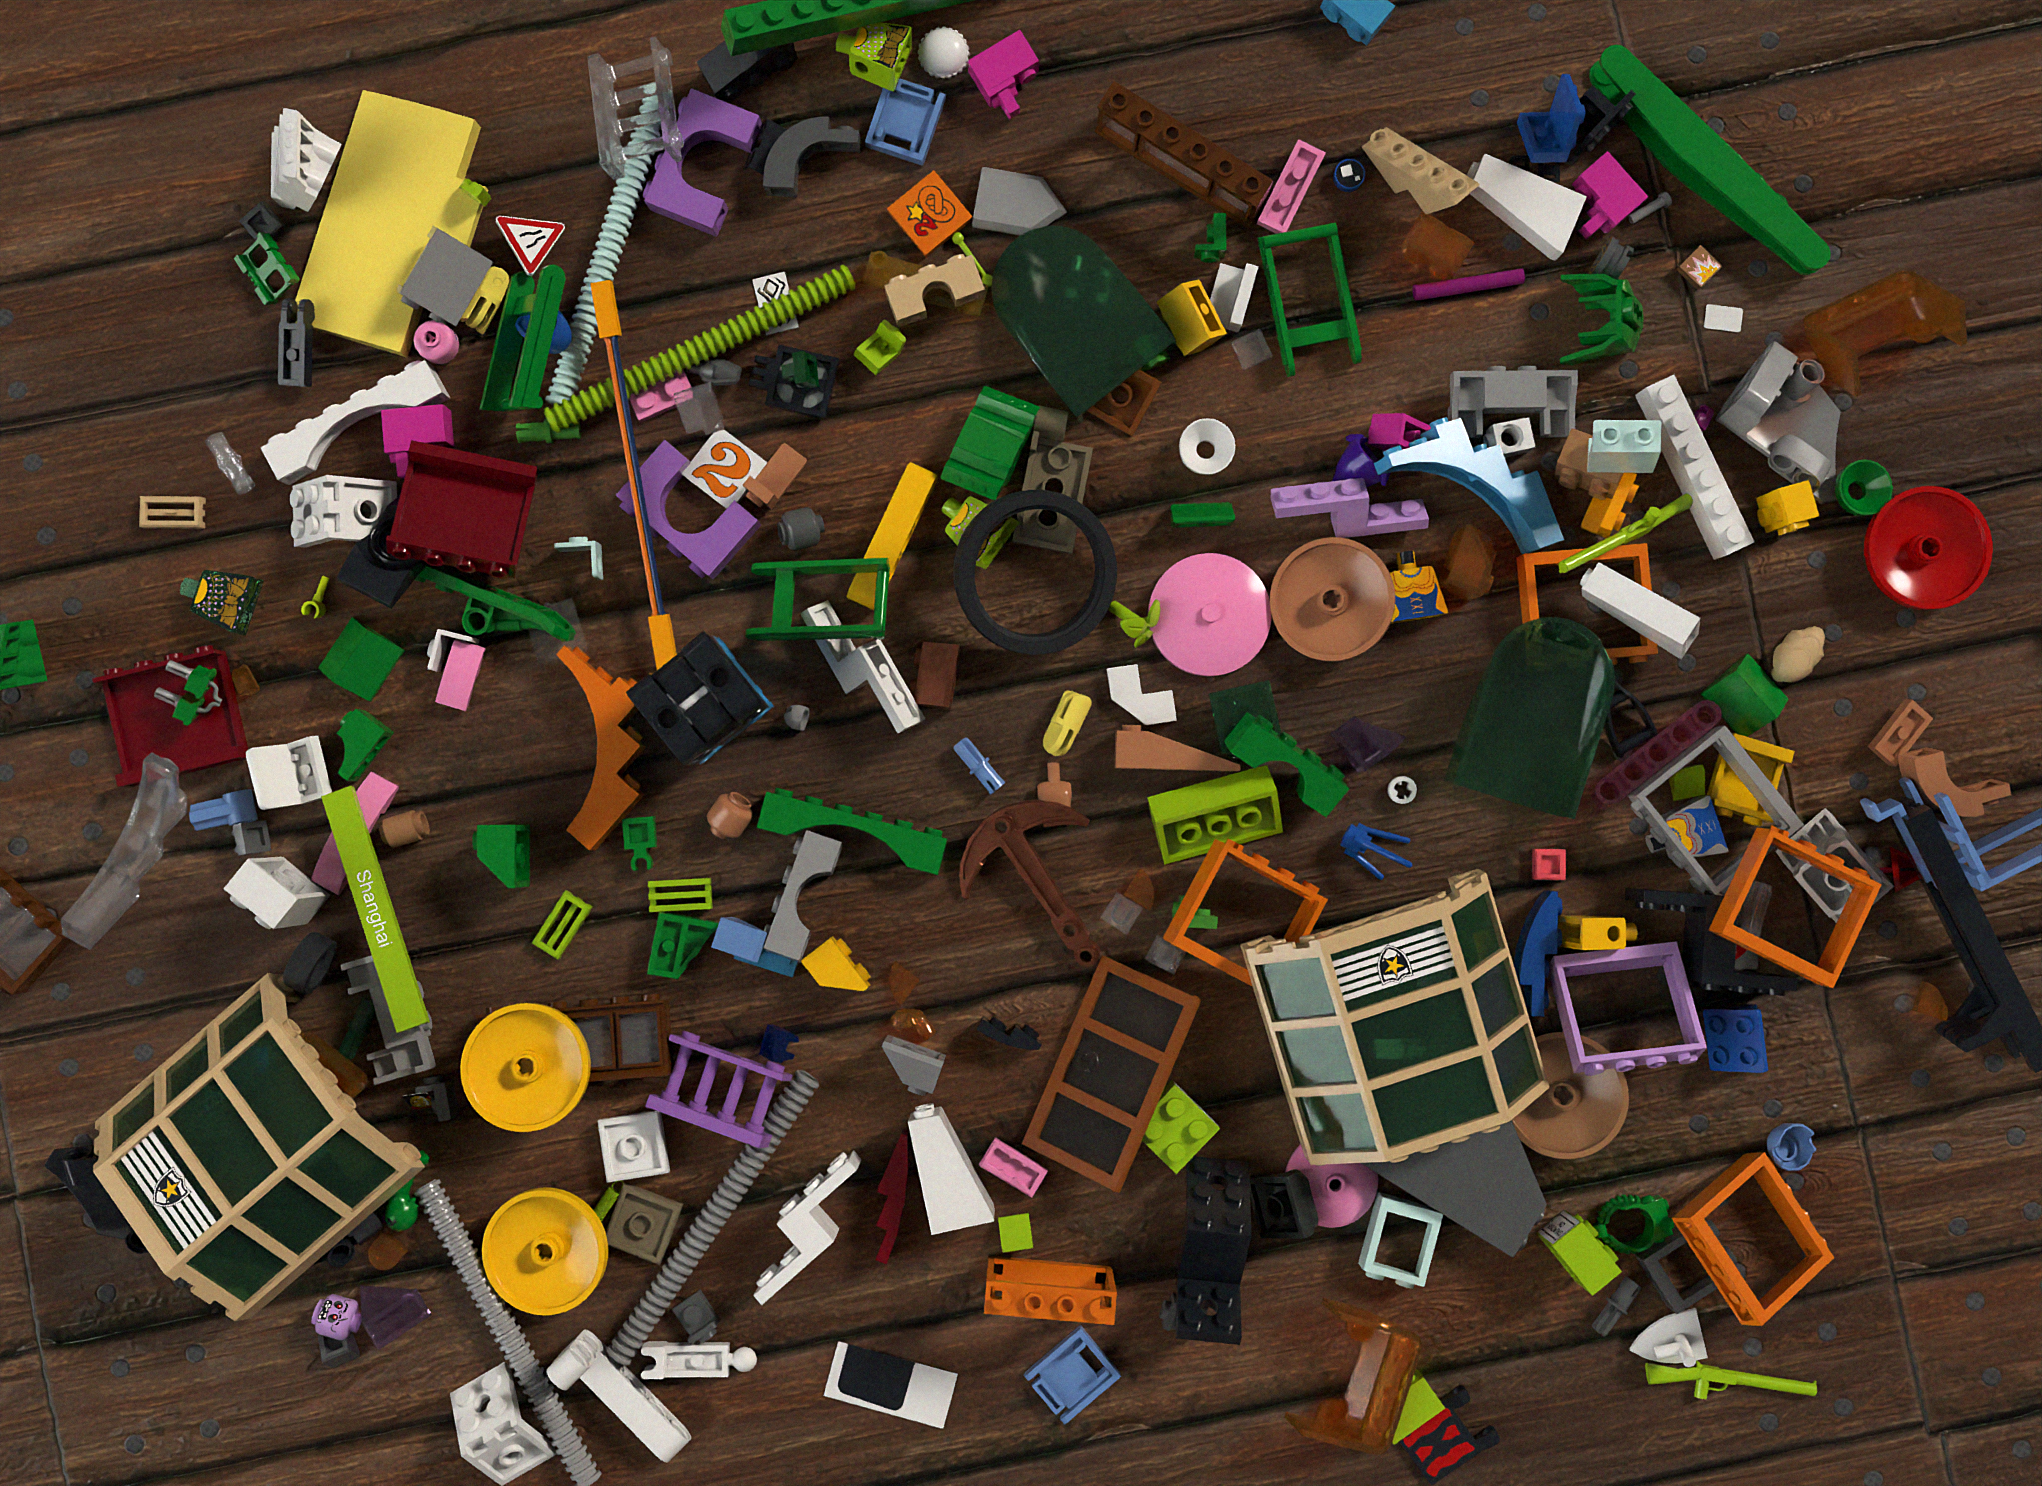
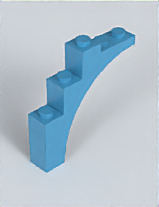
[1373,417,1564,554]

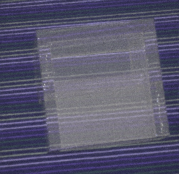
[674,382,724,435]

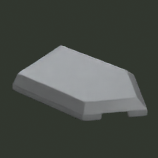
[972,167,1067,238]

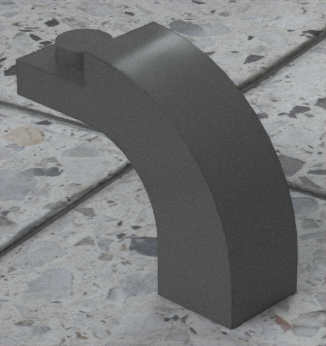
[763,117,861,197]

